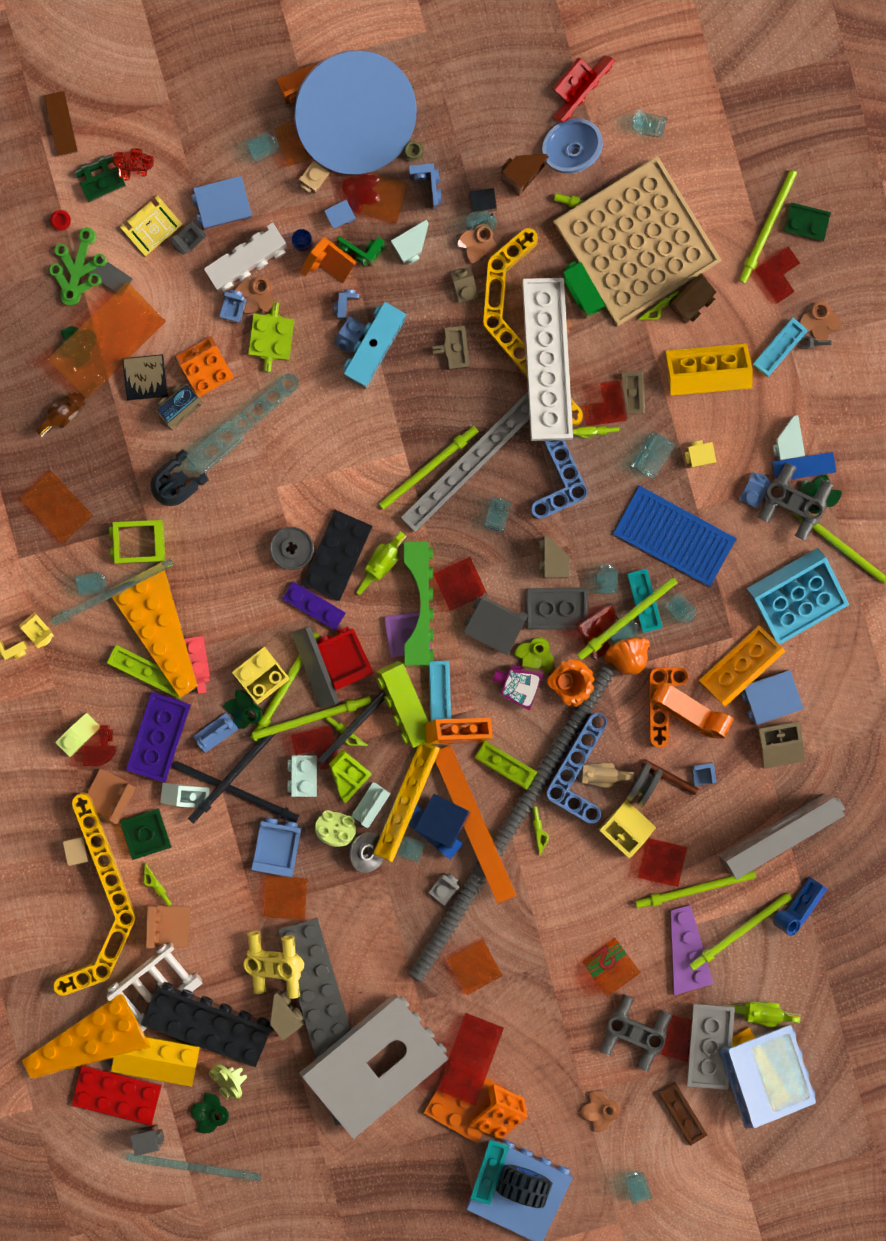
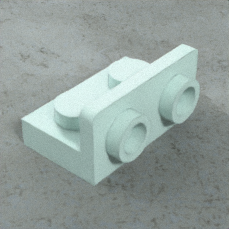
[288,755,317,797]
[352,782,390,828]

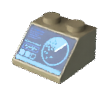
[156,383,204,430]

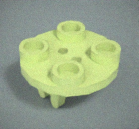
[315,810,356,847]
[209,1064,247,1099]

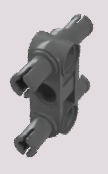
[758,462,834,541]
[599,994,672,1072]

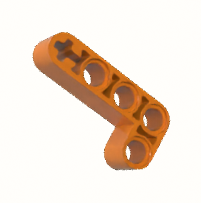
[648,667,689,748]
[651,682,734,739]

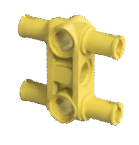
[243,931,304,999]

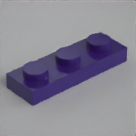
[283,582,346,630]

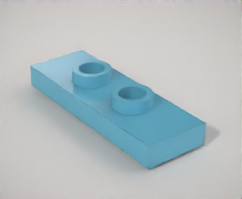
[752,317,808,378]
[429,661,451,721]

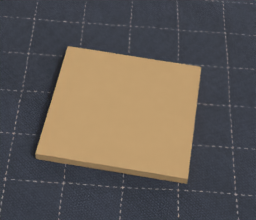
[553,156,722,326]

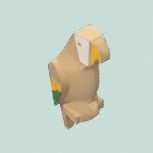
[558,763,634,787]

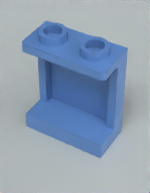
[191,176,252,230]
[740,670,804,725]
[251,817,301,877]

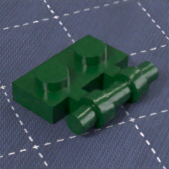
[75,154,126,203]

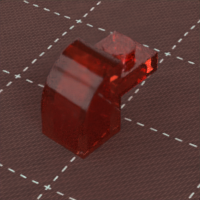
[83,725,118,767]

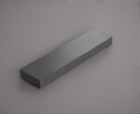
[291,626,339,708]

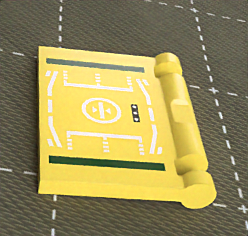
[120,195,183,257]

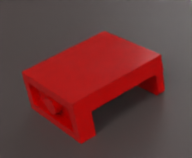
[318,626,374,690]

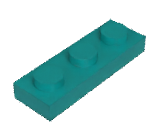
[627,569,663,633]
[470,1139,510,1205]

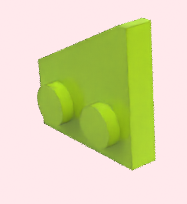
[329,749,372,803]

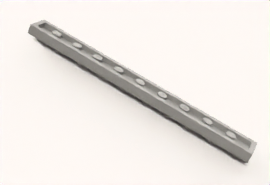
[401,392,530,532]

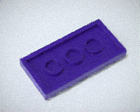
[126,692,191,783]

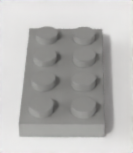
[687,1003,735,1090]

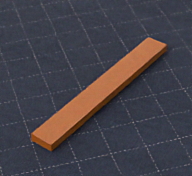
[435,745,517,904]

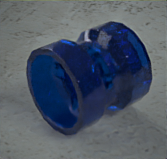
[292,229,313,252]

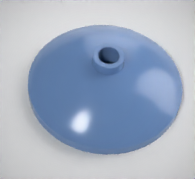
[542,118,603,174]

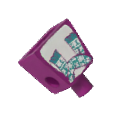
[493,664,544,710]

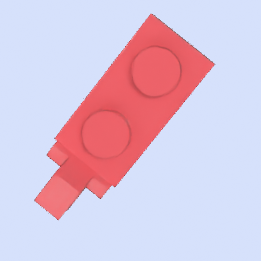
[184,636,210,694]

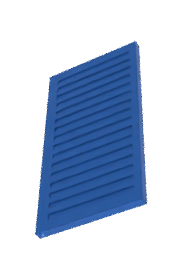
[613,485,737,587]

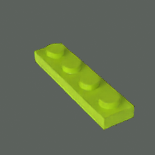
[107,645,182,700]

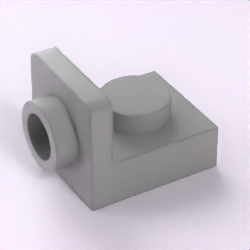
[428,873,460,905]

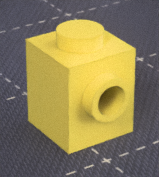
[684,440,716,468]

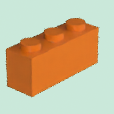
[425,718,493,744]

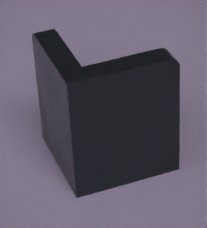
[469,188,497,212]

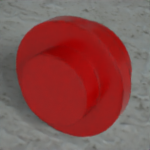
[50,210,71,231]

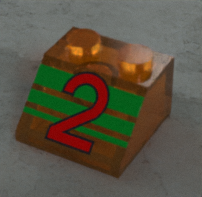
[582,938,641,997]

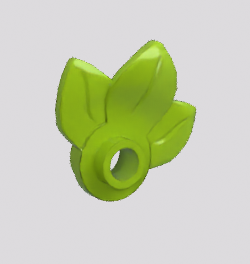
[514,637,554,673]

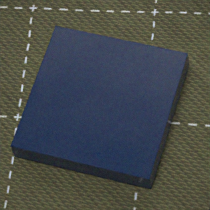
[415,793,471,849]

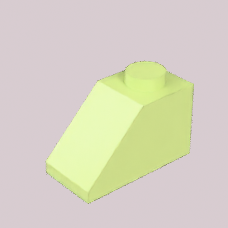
[55,713,101,757]

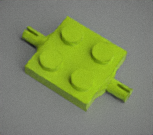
[248,302,294,372]

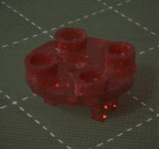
[113,148,154,181]

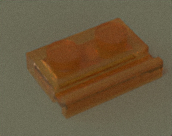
[274,120,313,167]

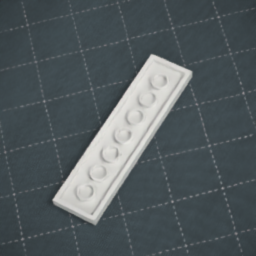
[522,278,573,441]

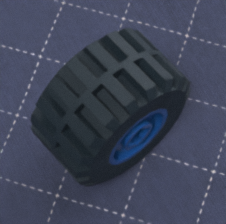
[496,1165,553,1208]

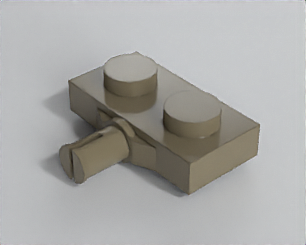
[432,326,470,369]
[608,372,645,414]

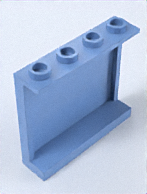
[466,1139,573,1241]

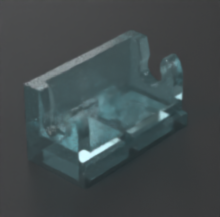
[631,432,676,479]

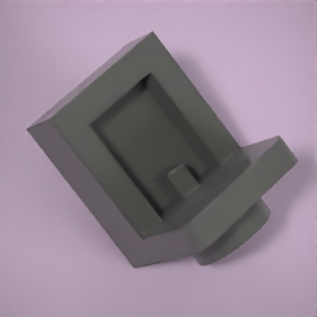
[170,220,207,255]

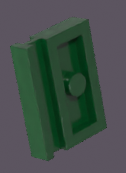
[784,202,831,242]

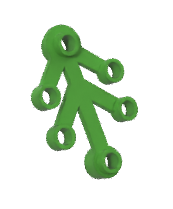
[49,227,107,306]

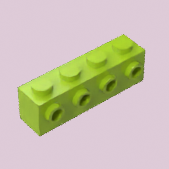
[376,661,428,748]

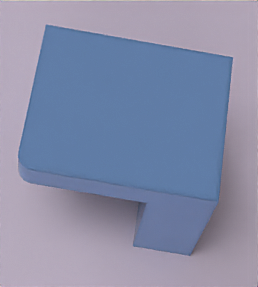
[324,200,356,229]
[691,762,717,786]

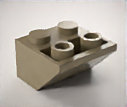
[539,536,570,578]
[757,721,804,769]
[270,989,304,1041]

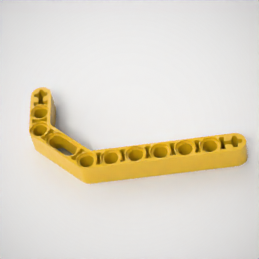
[483,228,583,426]
[54,792,136,996]

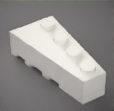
[204,223,287,292]

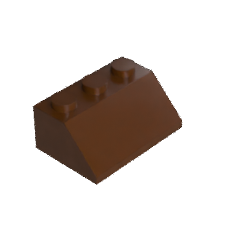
[501,154,549,196]

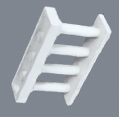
[106,942,203,1031]

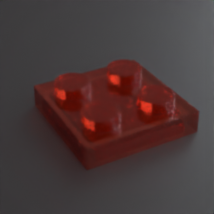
[433,557,487,611]
[638,838,687,887]

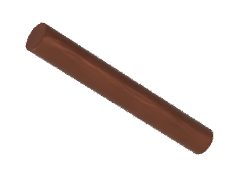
[641,759,699,795]

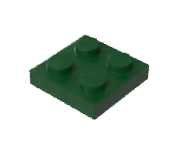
[120,808,172,860]

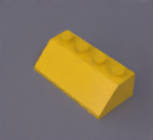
[666,343,753,396]
[111,1036,200,1087]

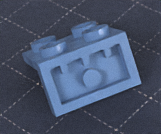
[409,163,441,210]

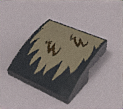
[122,354,168,401]

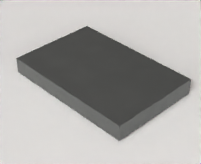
[526,588,588,629]

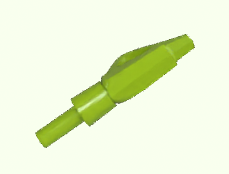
[638,290,680,320]
[573,426,619,438]
[326,717,368,746]
[532,806,549,856]
[144,863,172,907]

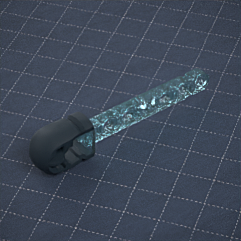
[150,374,299,506]

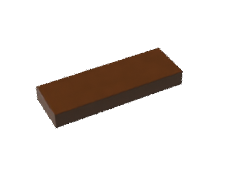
[44,91,78,156]
[658,1082,707,1146]

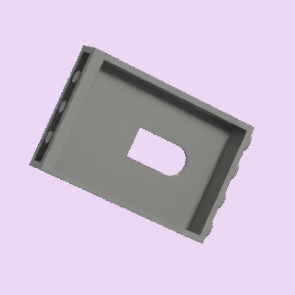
[719,794,845,879]
[300,993,449,1139]

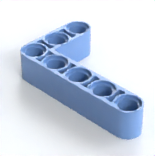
[531,440,587,519]
[547,712,607,823]

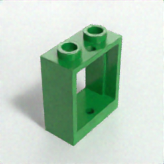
[561,261,605,319]

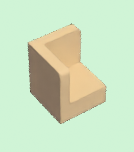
[63,836,90,866]

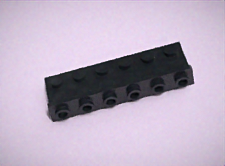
[141,982,274,1067]

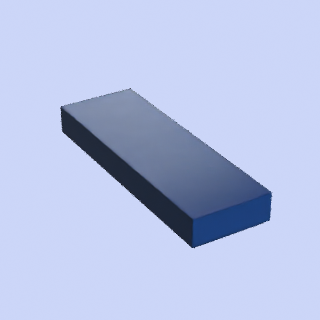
[772,452,836,480]

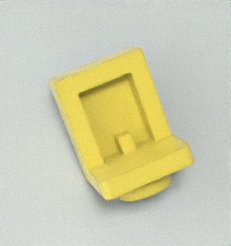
[19,612,54,649]
[0,640,29,660]

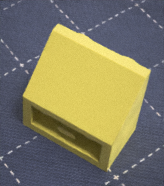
[232,647,290,705]
[599,799,656,859]

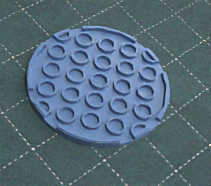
[294,50,417,174]

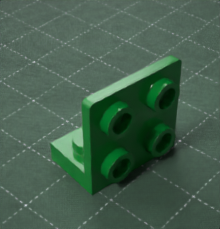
[337,236,385,267]

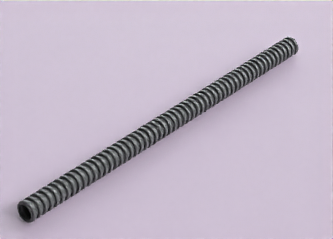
[408,665,615,982]

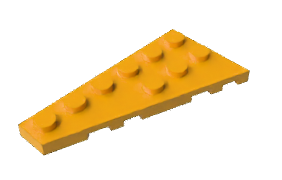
[111,562,198,698]
[22,994,151,1079]

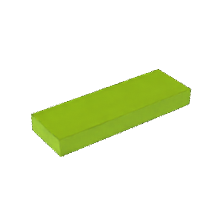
[474,741,537,789]

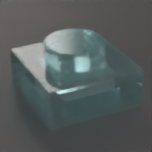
[399,836,425,862]

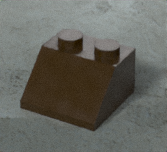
[669,273,716,323]

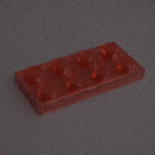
[436,1013,504,1106]

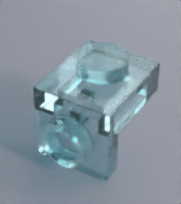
[632,110,667,138]
[465,210,498,232]
[483,498,512,533]
[664,592,697,624]

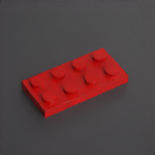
[72,1065,162,1126]

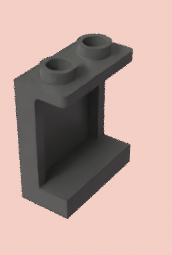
[463,593,528,655]

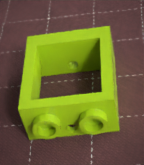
[109,520,166,564]

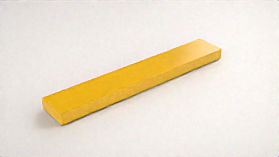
[373,742,440,862]

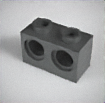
[130,1124,165,1156]

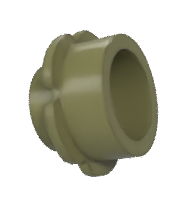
[403,141,423,161]

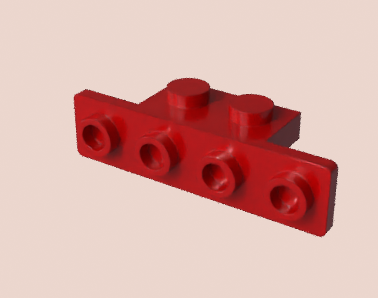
[552,55,615,123]

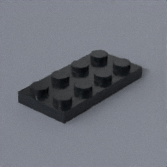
[302,509,373,601]

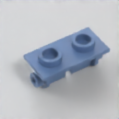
[193,713,238,753]

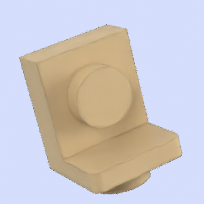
[299,161,330,193]

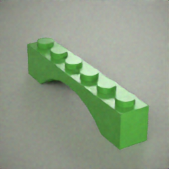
[404,542,434,667]

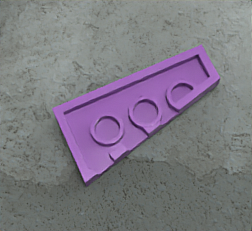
[670,904,714,995]

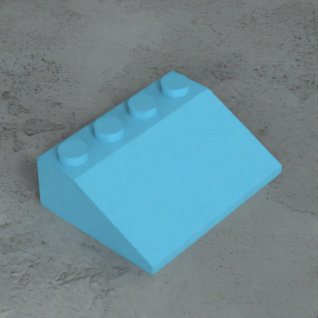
[747,548,849,644]

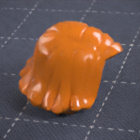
[604,637,650,675]
[547,658,595,707]

